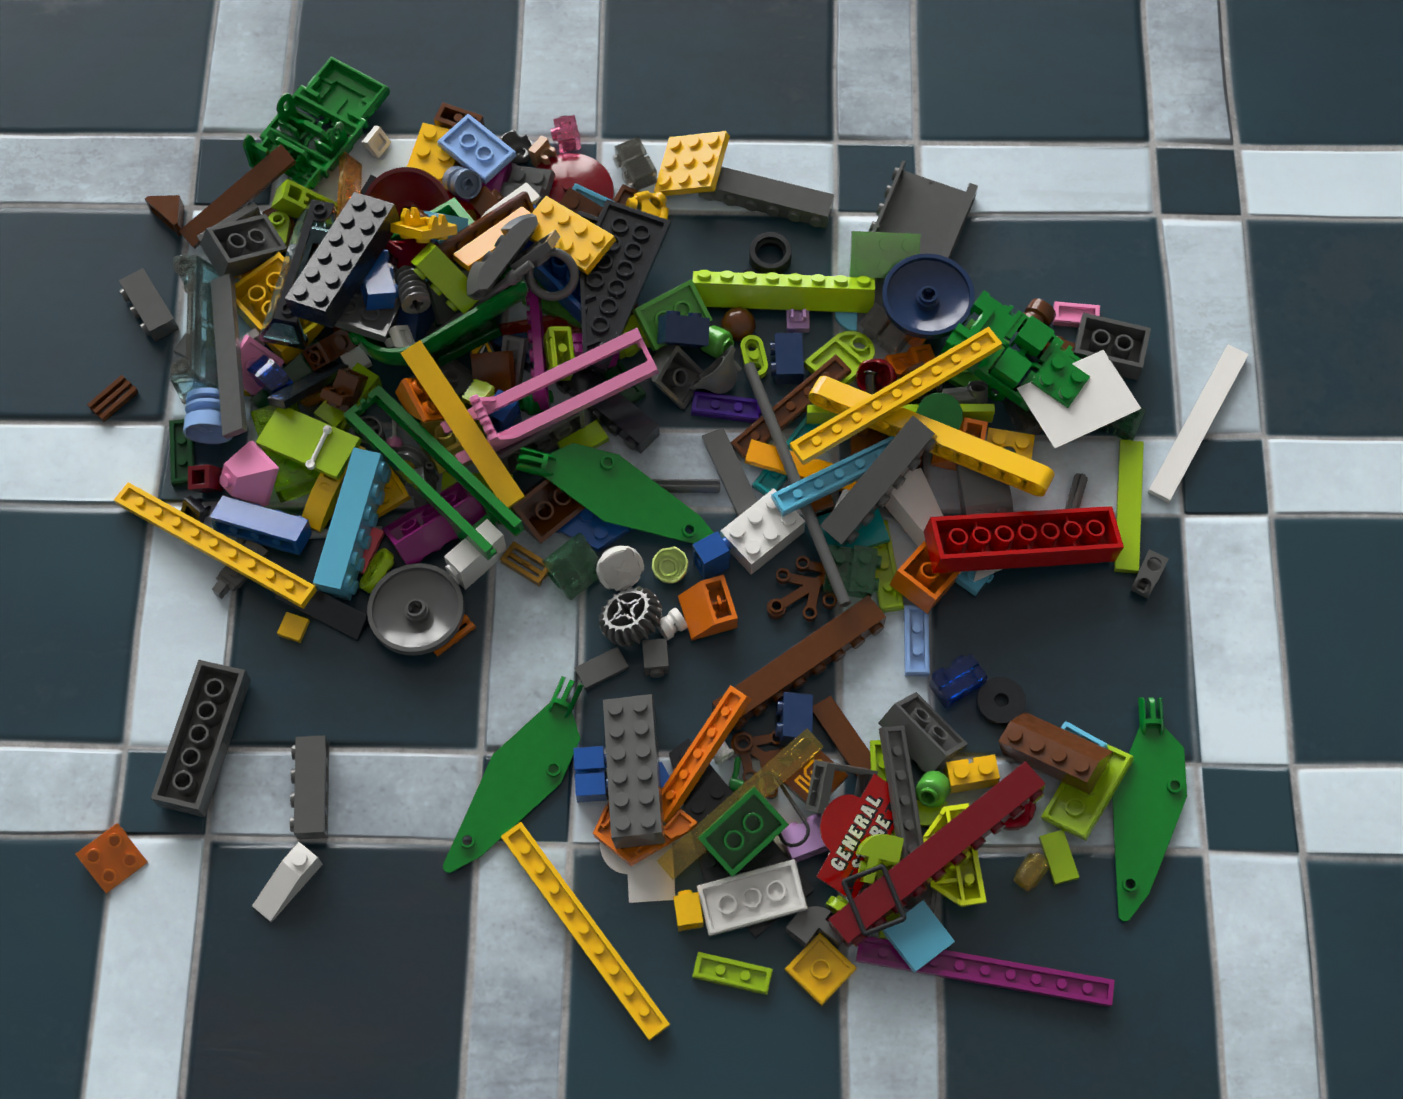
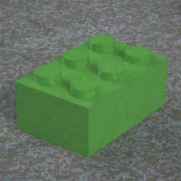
[849,231,921,278]

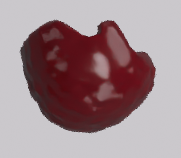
[856,359,897,392]

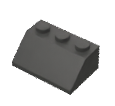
[878,692,968,773]

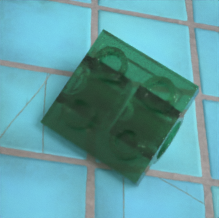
[542,533,599,600]

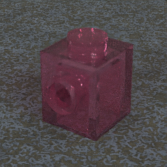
[550,115,581,153]

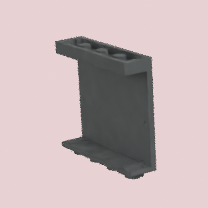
[869,160,978,259]

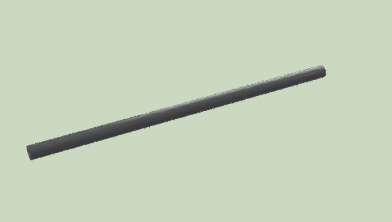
[743,362,851,608]

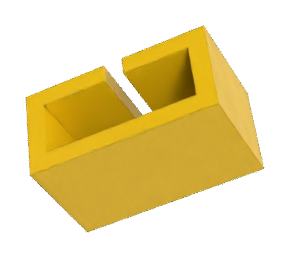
[943,754,1000,794]

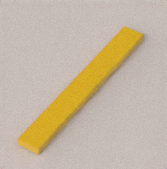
[401,340,525,508]

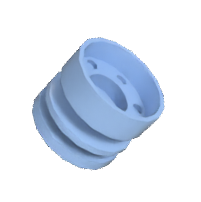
[183,387,232,444]

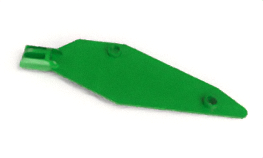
[515,443,714,544]
[443,676,584,873]
[1112,697,1187,922]

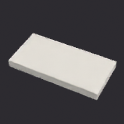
[697,859,808,936]

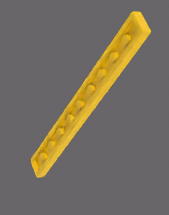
[790,327,1002,465]
[114,482,317,609]
[501,822,670,1041]

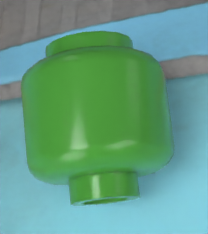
[701,325,734,358]
[915,771,951,808]

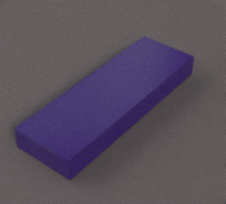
[691,391,761,423]

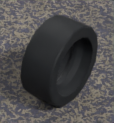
[749,232,792,274]

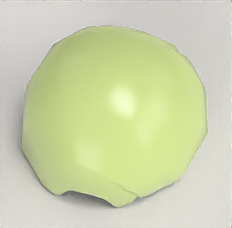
[652,546,688,583]

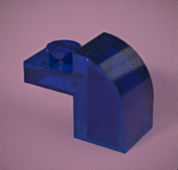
[246,354,293,395]

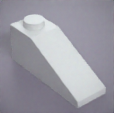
[252,842,323,923]

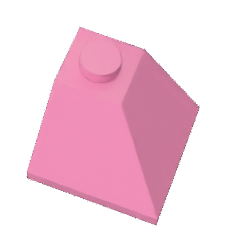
[219,441,279,506]

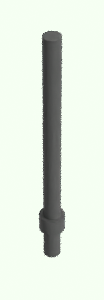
[426,260,534,337]

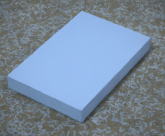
[437,114,516,184]

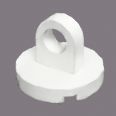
[596,546,644,591]

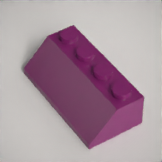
[382,482,486,565]

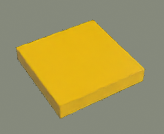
[784,933,857,1006]

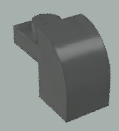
[785,906,843,948]

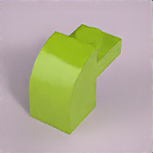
[856,834,904,884]

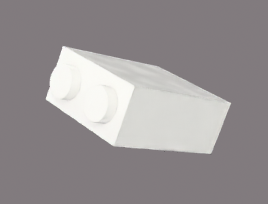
[444,519,507,590]

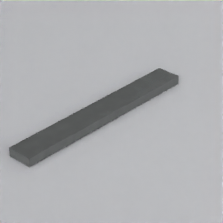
[210,273,247,439]

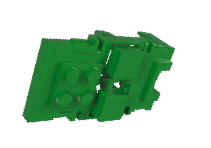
[242,56,390,190]
[939,290,1090,411]

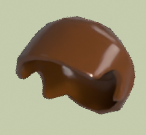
[720,307,756,342]

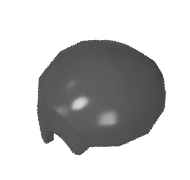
[500,130,534,164]

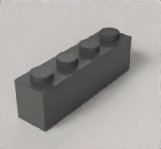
[290,735,329,840]

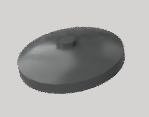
[367,563,465,656]

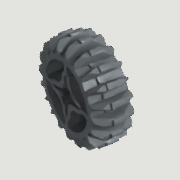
[598,586,663,647]

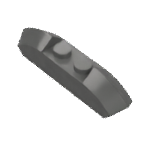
[467,213,538,300]

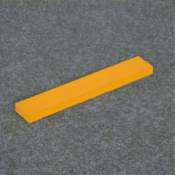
[744,439,858,492]

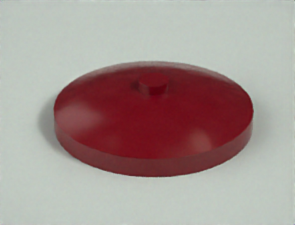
[536,153,614,202]
[365,167,451,217]

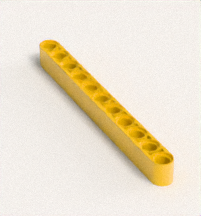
[808,376,1055,497]

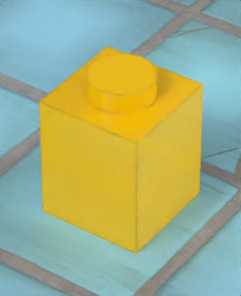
[673,890,703,931]

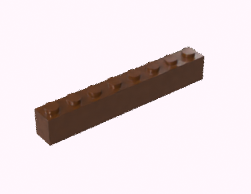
[712,595,886,731]

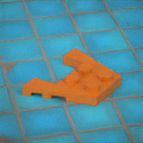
[593,801,698,866]

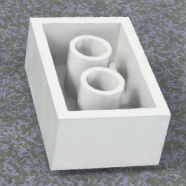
[720,488,805,575]

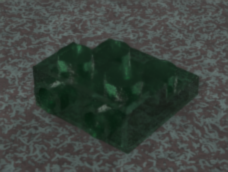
[823,544,882,598]

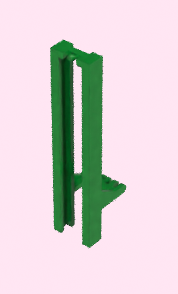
[343,385,524,560]

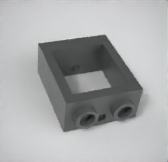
[805,760,878,814]

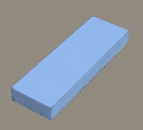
[904,605,930,677]

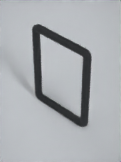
[842,864,906,936]

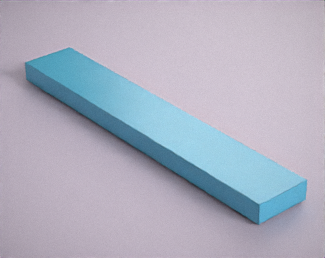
[771,436,894,517]

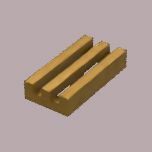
[500,541,553,587]

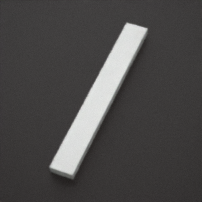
[1148,344,1249,503]

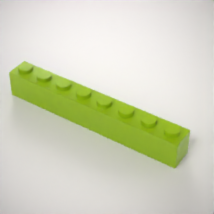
[692,270,875,313]

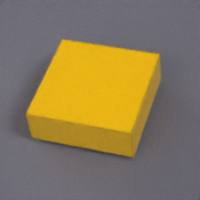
[277,612,310,643]

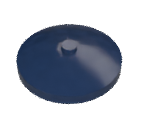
[882,254,975,339]

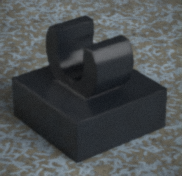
[181,495,211,524]

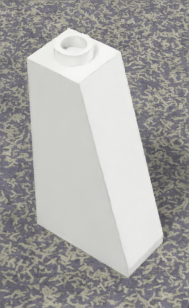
[885,468,943,547]

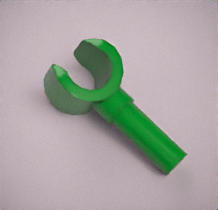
[729,757,744,794]

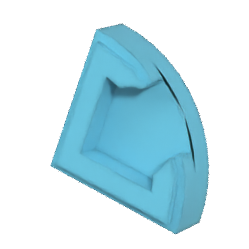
[834,312,857,332]

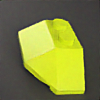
[923,803,987,907]

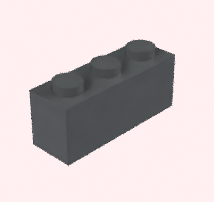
[119,268,179,342]

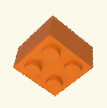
[889,541,961,614]

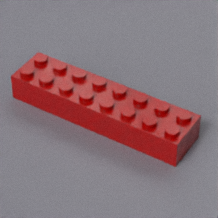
[923,506,1124,573]

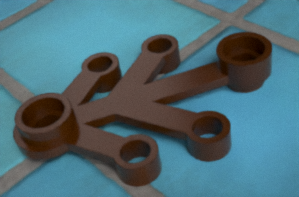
[767,556,848,622]
[731,730,805,799]

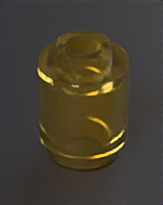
[1013,852,1050,891]

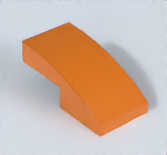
[884,344,935,378]

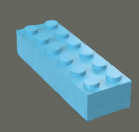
[313,447,391,601]

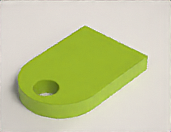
[804,331,875,385]

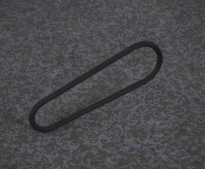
[755,771,810,847]

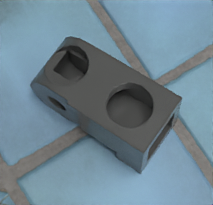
[1130,549,1169,599]

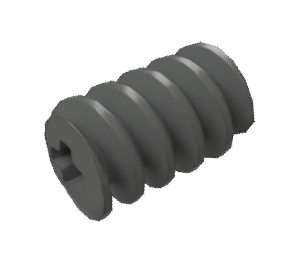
[394,265,431,314]

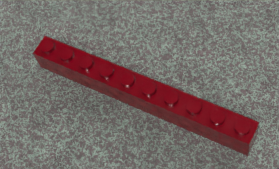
[828,761,1046,948]

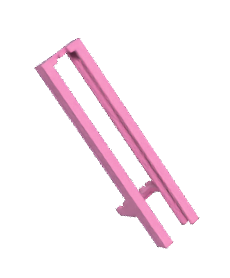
[440,328,659,467]

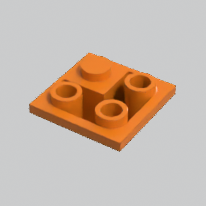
[395,378,445,422]

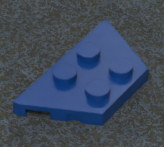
[556,508,632,552]

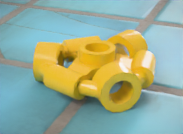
[625,190,669,220]

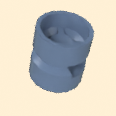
[442,166,482,199]

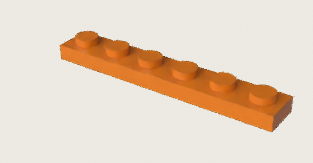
[662,685,752,823]

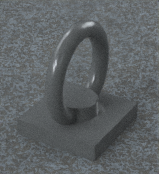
[510,229,579,301]

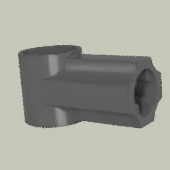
[942,380,988,404]

